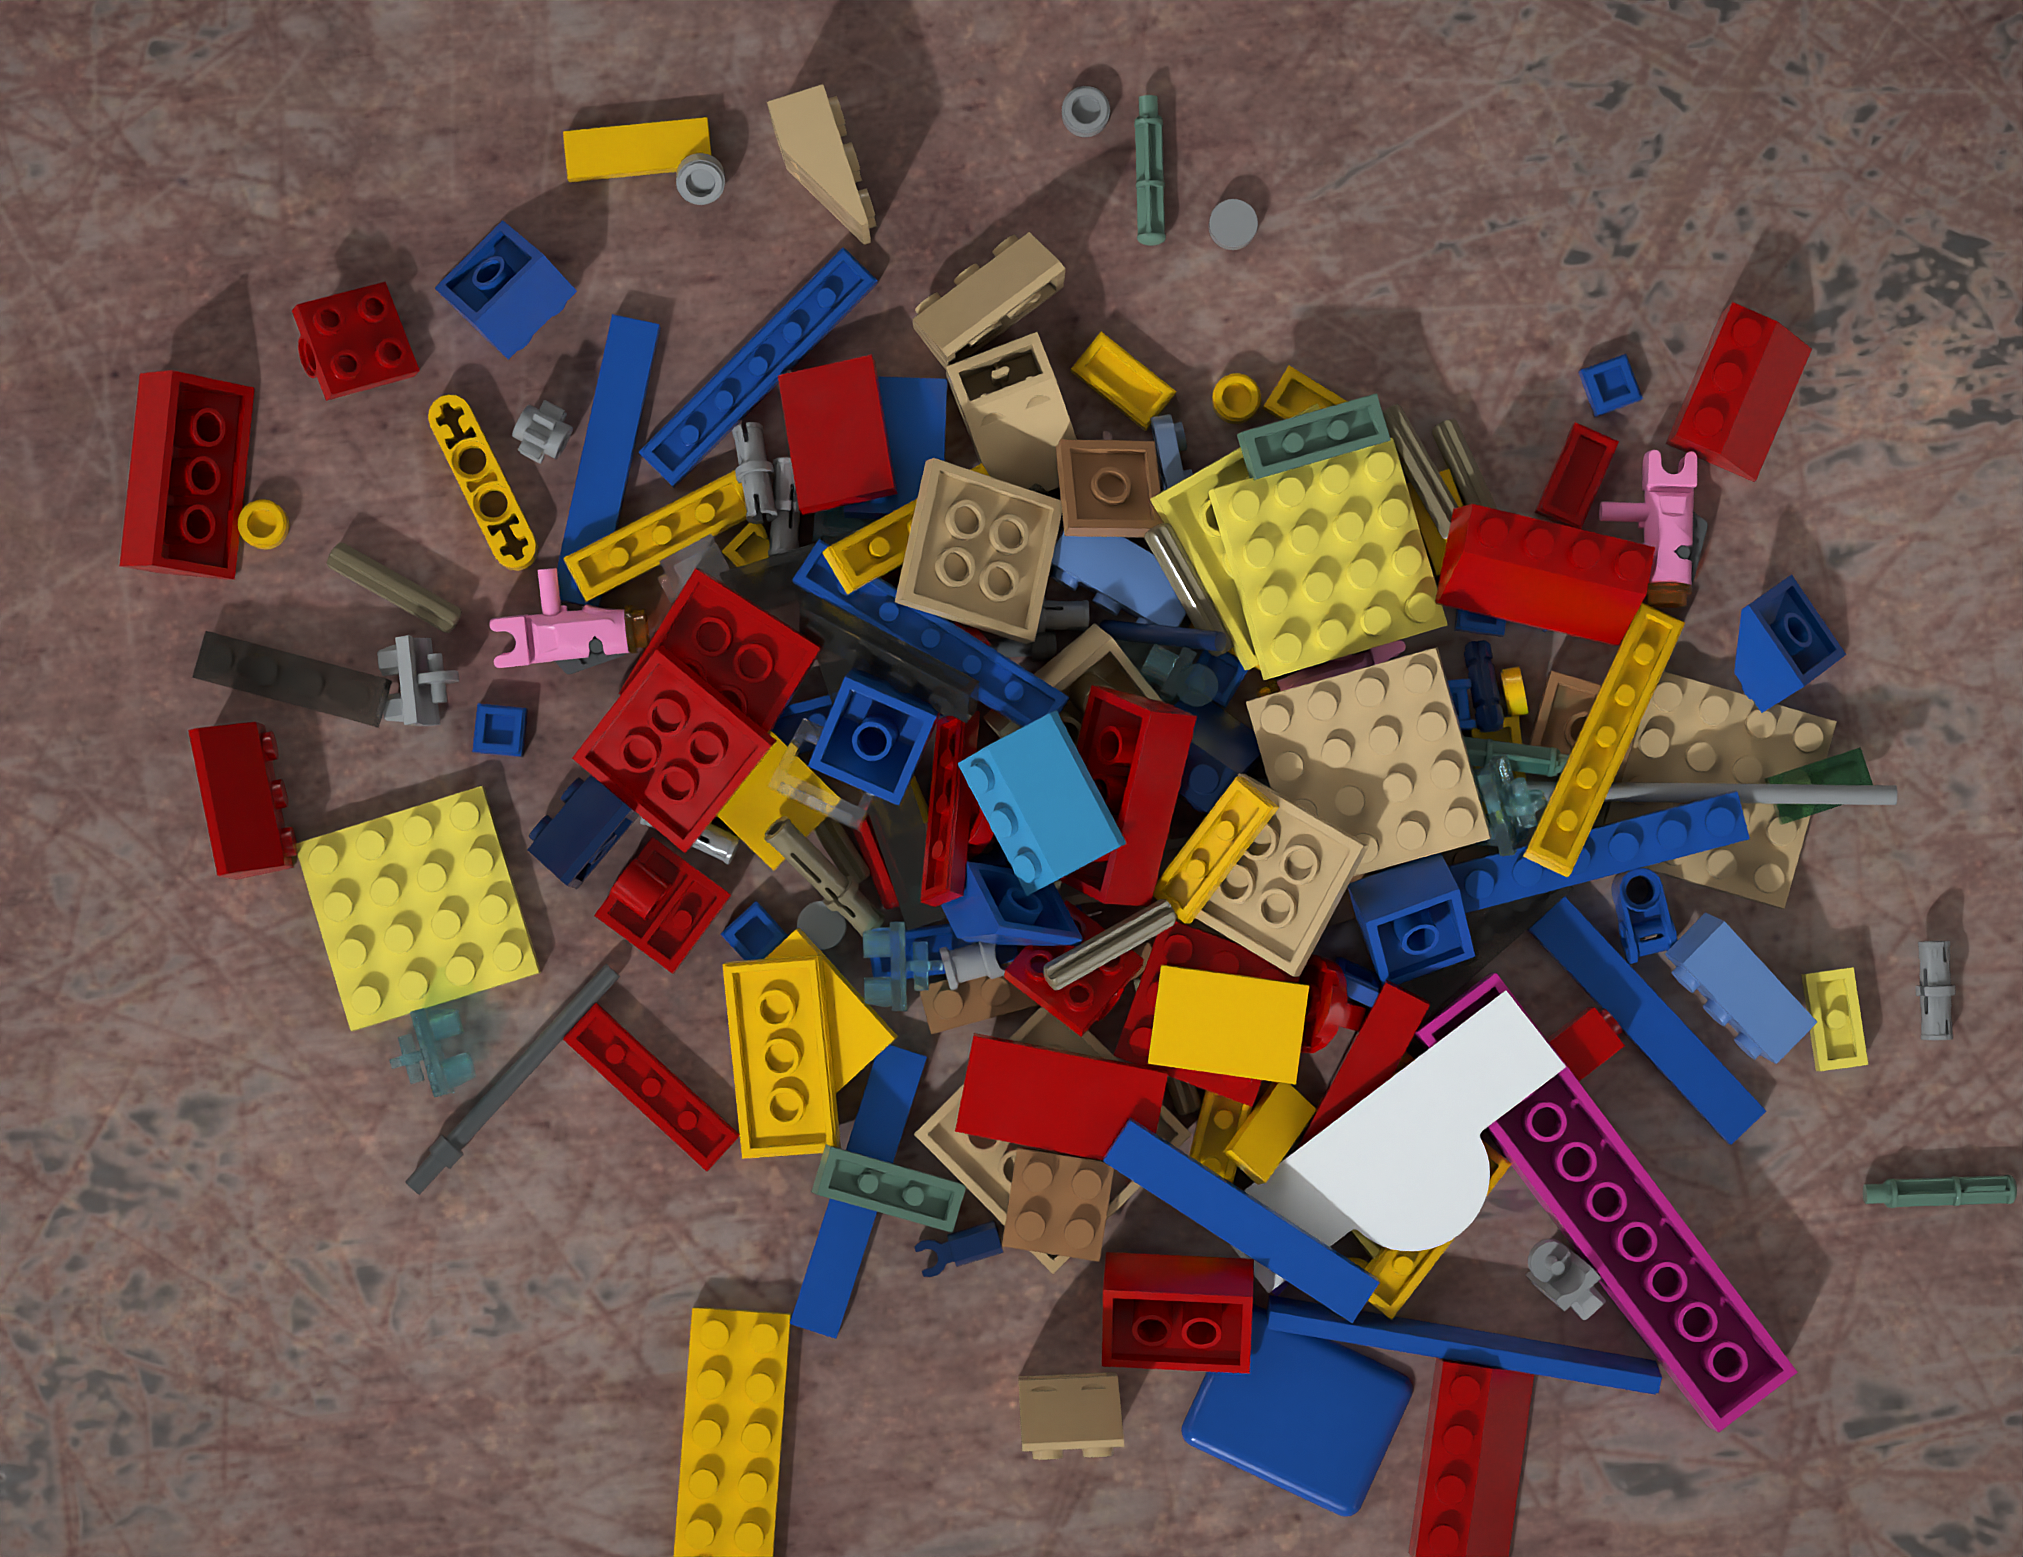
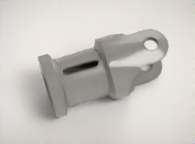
[939,942,1008,991]

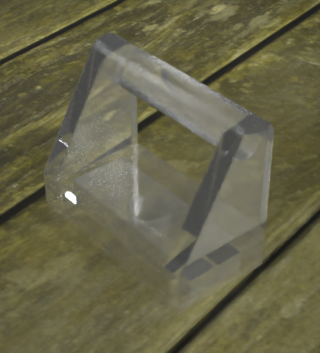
[768,718,876,832]

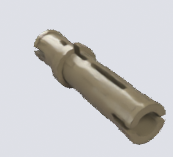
[764,816,885,938]

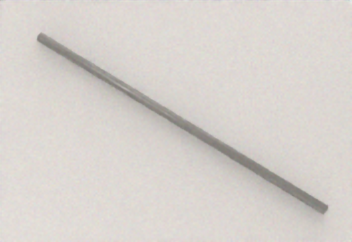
[1253,778,1897,805]

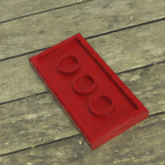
[955,1033,1168,1161]

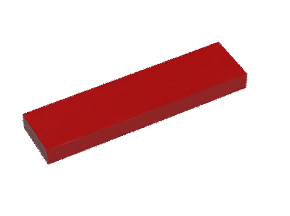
[920,707,980,907]
[1295,979,1430,1151]
[563,1003,740,1172]

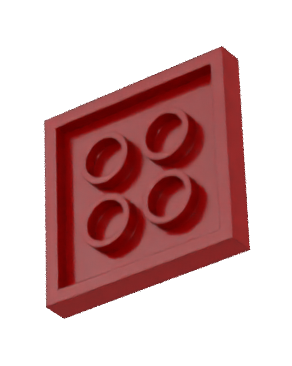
[618,568,823,734]
[572,645,777,853]
[1113,920,1301,1107]

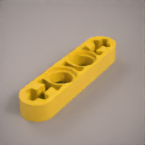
[428,394,539,571]

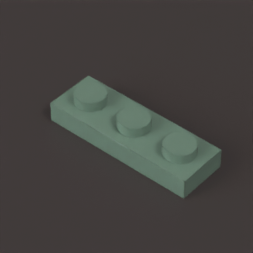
[1237,393,1391,480]
[811,1144,966,1233]

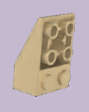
[767,84,877,245]
[946,332,1077,494]
[1018,1372,1124,1460]

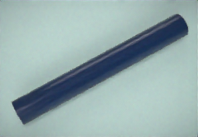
[1099,619,1227,651]

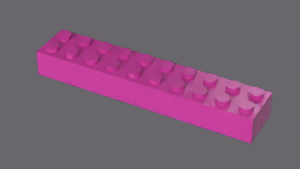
[1414,973,1798,1432]

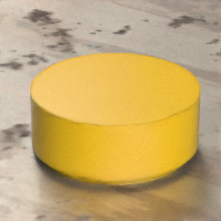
[1212,373,1261,424]
[238,499,289,550]
[1500,666,1528,717]

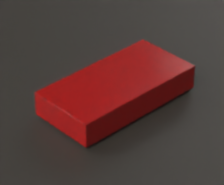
[1534,422,1619,529]

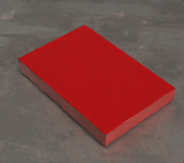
[778,354,898,515]

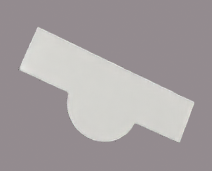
[1230,990,1566,1293]

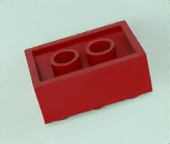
[1666,302,1812,482]
[188,721,298,880]
[1102,1252,1254,1374]

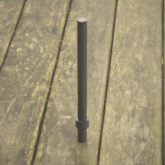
[405,964,620,1195]

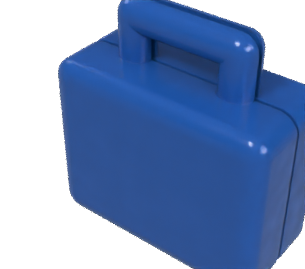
[1181,1304,1413,1517]

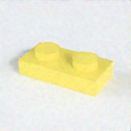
[1801,967,1868,1071]

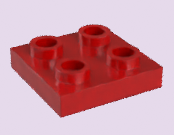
[292,281,420,401]
[594,837,732,974]
[1004,900,1144,1037]

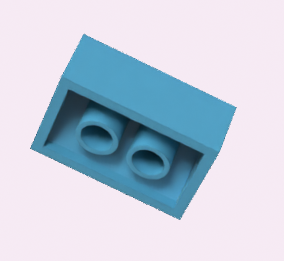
[957,710,1126,896]

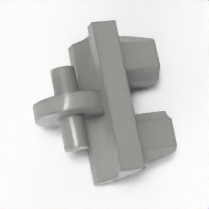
[377,635,459,727]
[1526,1239,1606,1320]

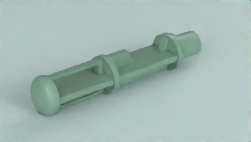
[1134,95,1166,246]
[1463,736,1570,777]
[1863,1174,2017,1208]

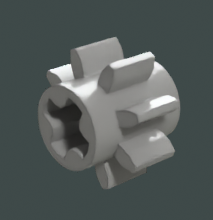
[512,400,573,464]

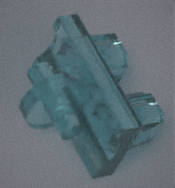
[1140,644,1218,707]
[1473,754,1547,856]
[863,922,943,1011]
[389,1008,477,1098]

